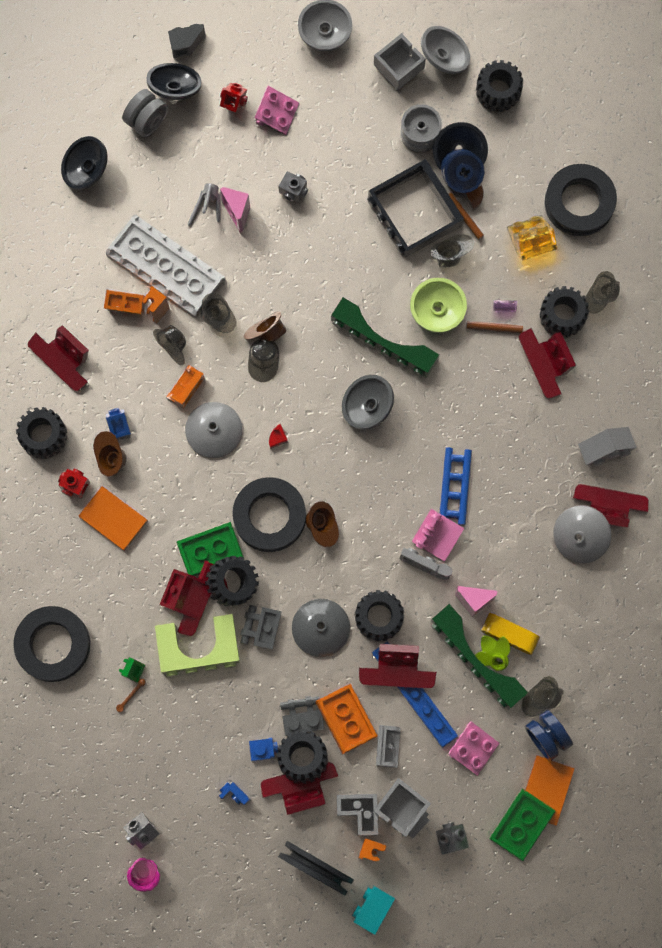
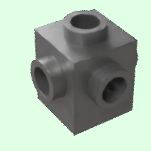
[278,171,308,203]
[123,812,159,849]
[436,822,469,855]

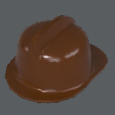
[243,311,287,342]
[93,431,127,477]
[306,501,339,547]

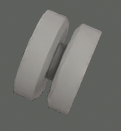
[122,89,168,137]
[401,105,442,152]

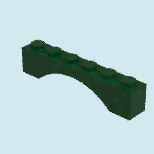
[331,297,440,378]
[431,604,528,710]

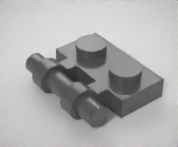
[240,605,282,650]
[280,695,324,736]

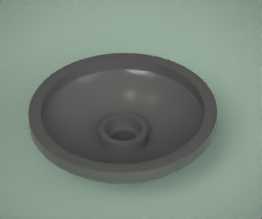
[342,375,394,430]
[292,599,350,657]

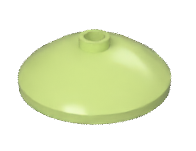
[410,278,467,333]

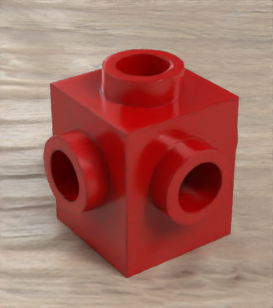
[219,83,248,112]
[58,468,90,499]

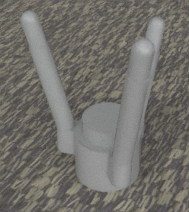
[188,183,221,226]

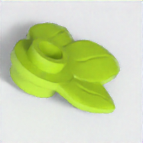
[475,636,511,671]

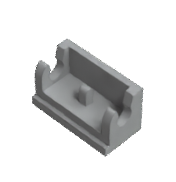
[376,725,401,768]

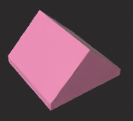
[220,187,250,233]
[455,586,497,617]

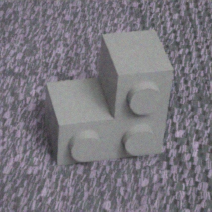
[578,427,637,467]
[337,794,378,836]

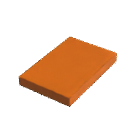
[78,486,148,551]
[315,683,378,755]
[525,755,575,826]

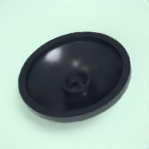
[146,63,201,100]
[433,122,488,173]
[61,136,108,190]

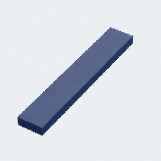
[372,641,458,748]

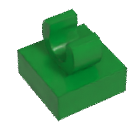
[119,657,146,683]

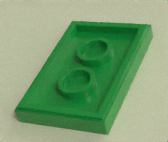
[176,522,243,576]
[489,788,556,861]

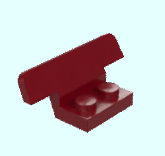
[28,325,89,391]
[519,328,576,399]
[573,484,649,528]
[159,561,214,636]
[359,644,437,688]
[261,762,338,815]

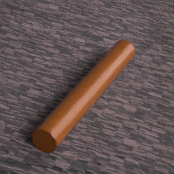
[449,192,484,240]
[466,321,523,333]

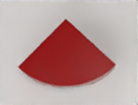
[269,424,288,449]

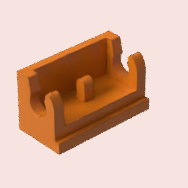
[143,286,170,324]
[104,290,145,314]
[166,365,205,409]
[358,838,386,861]

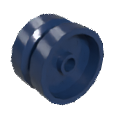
[441,149,485,193]
[524,709,573,761]

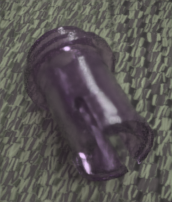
[493,298,517,313]

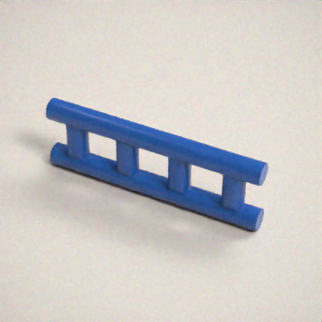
[440,447,472,525]

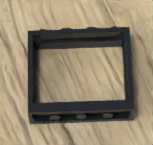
[367,159,464,257]

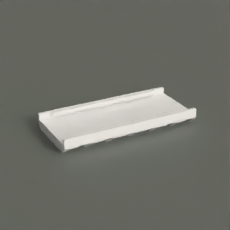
[106,215,225,318]

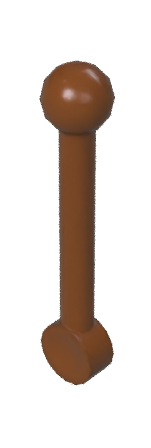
[116,679,146,712]

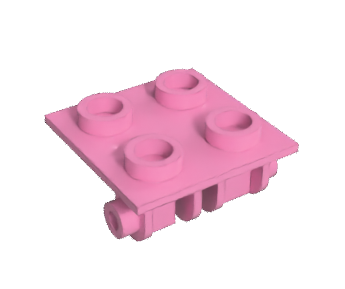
[254,86,299,135]
[412,509,465,561]
[449,721,499,776]

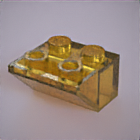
[507,215,557,261]

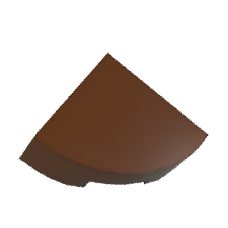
[465,185,484,211]

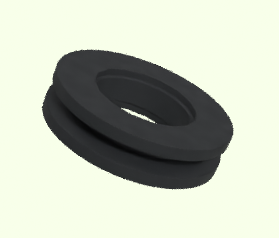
[544,164,617,236]
[232,477,306,552]
[13,606,90,682]
[278,841,354,896]

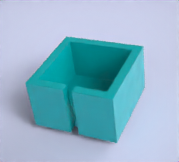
[352,885,395,935]

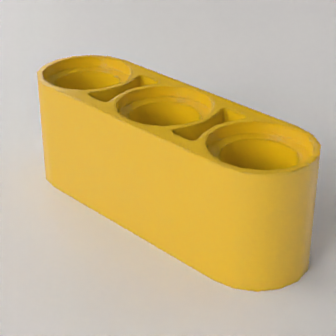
[481,613,540,655]

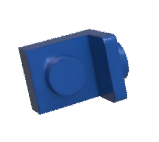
[106,408,131,438]
[249,738,278,761]
[219,782,251,805]

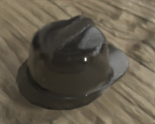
[431,234,474,267]
[585,271,620,314]
[201,293,237,333]
[153,325,186,365]
[248,339,279,382]
[522,676,564,717]

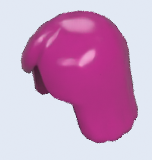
[127,857,160,892]

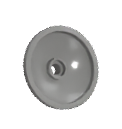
[298,0,352,51]
[421,26,470,74]
[185,402,242,458]
[553,505,611,563]

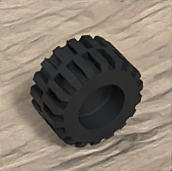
[476,60,524,112]
[539,286,589,338]
[16,407,67,459]
[205,556,259,606]
[355,590,404,642]
[277,730,328,784]

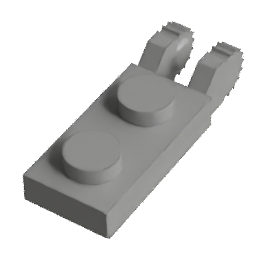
[399,548,453,581]

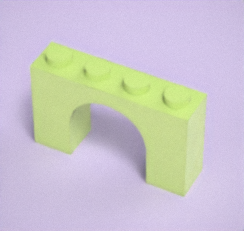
[155,614,240,677]

